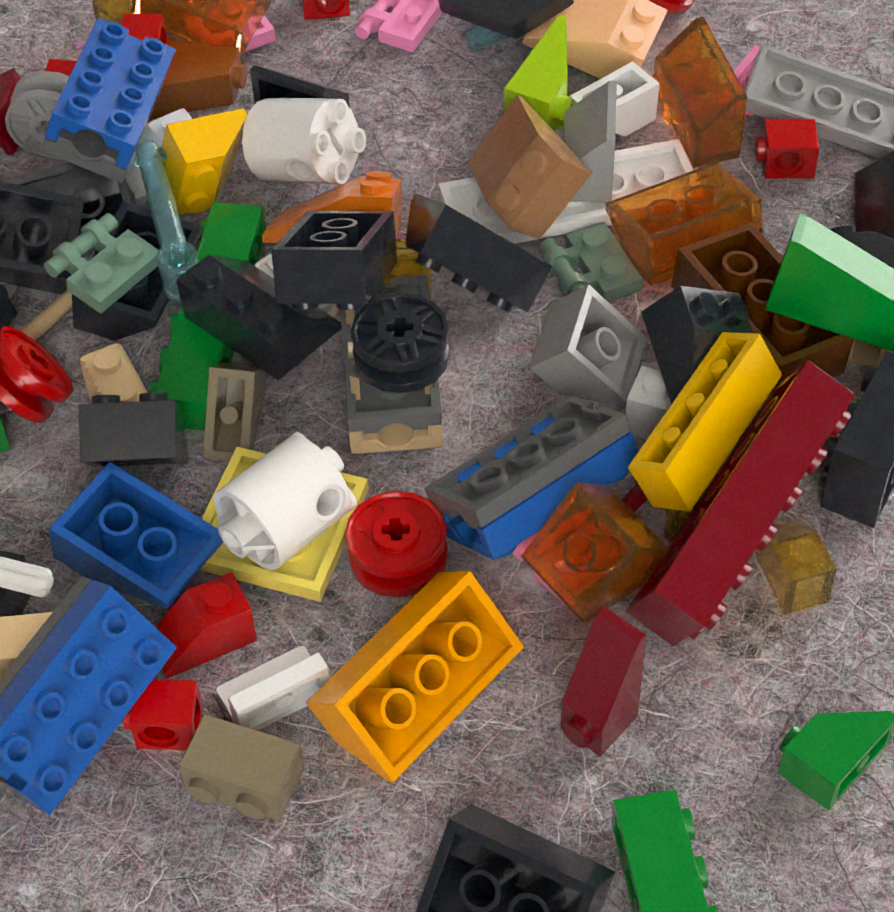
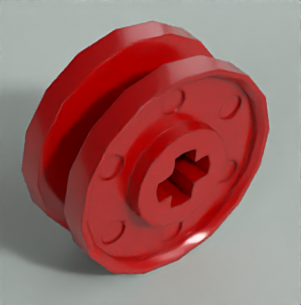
[0,326,74,423]
[345,491,448,597]

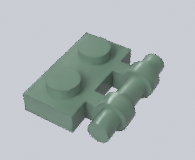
[44,213,161,314]
[539,222,643,302]

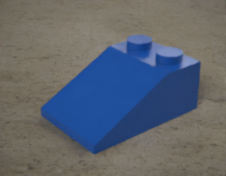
[49,462,223,609]

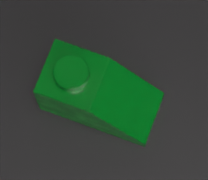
[779,711,894,811]

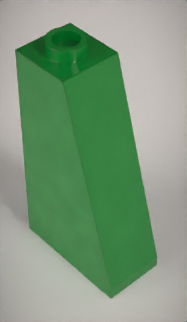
[765,213,894,352]

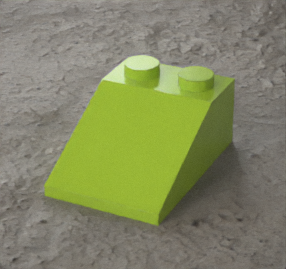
[504,14,571,132]

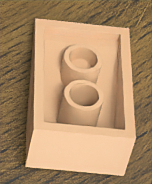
[522,0,668,79]

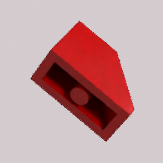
[155,572,257,679]

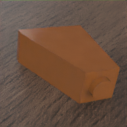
[149,39,247,119]

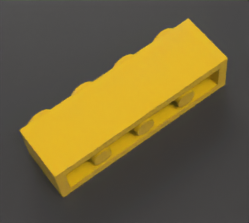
[628,332,782,512]

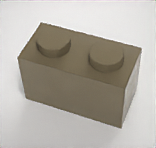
[179,714,304,822]

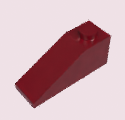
[560,606,646,757]

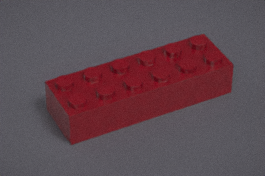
[626,360,856,646]

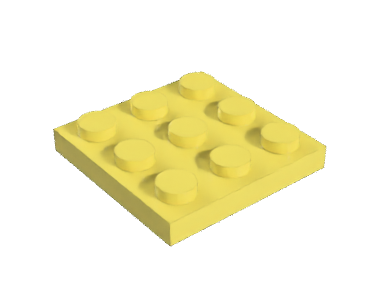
[200,447,369,602]

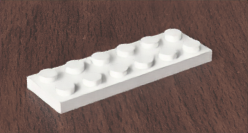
[439,139,704,244]

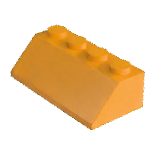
[305,571,524,782]

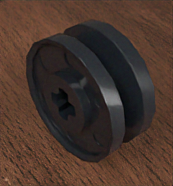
[351,293,450,393]

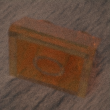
[521,482,670,622]

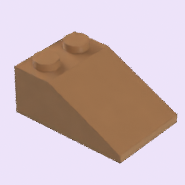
[468,95,592,239]

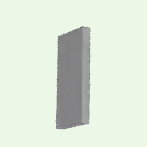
[739,44,894,159]

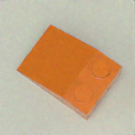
[262,171,402,243]

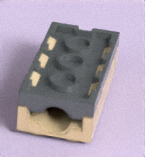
[341,275,443,454]

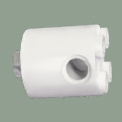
[242,98,366,184]
[214,432,357,571]

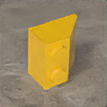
[155,108,247,216]

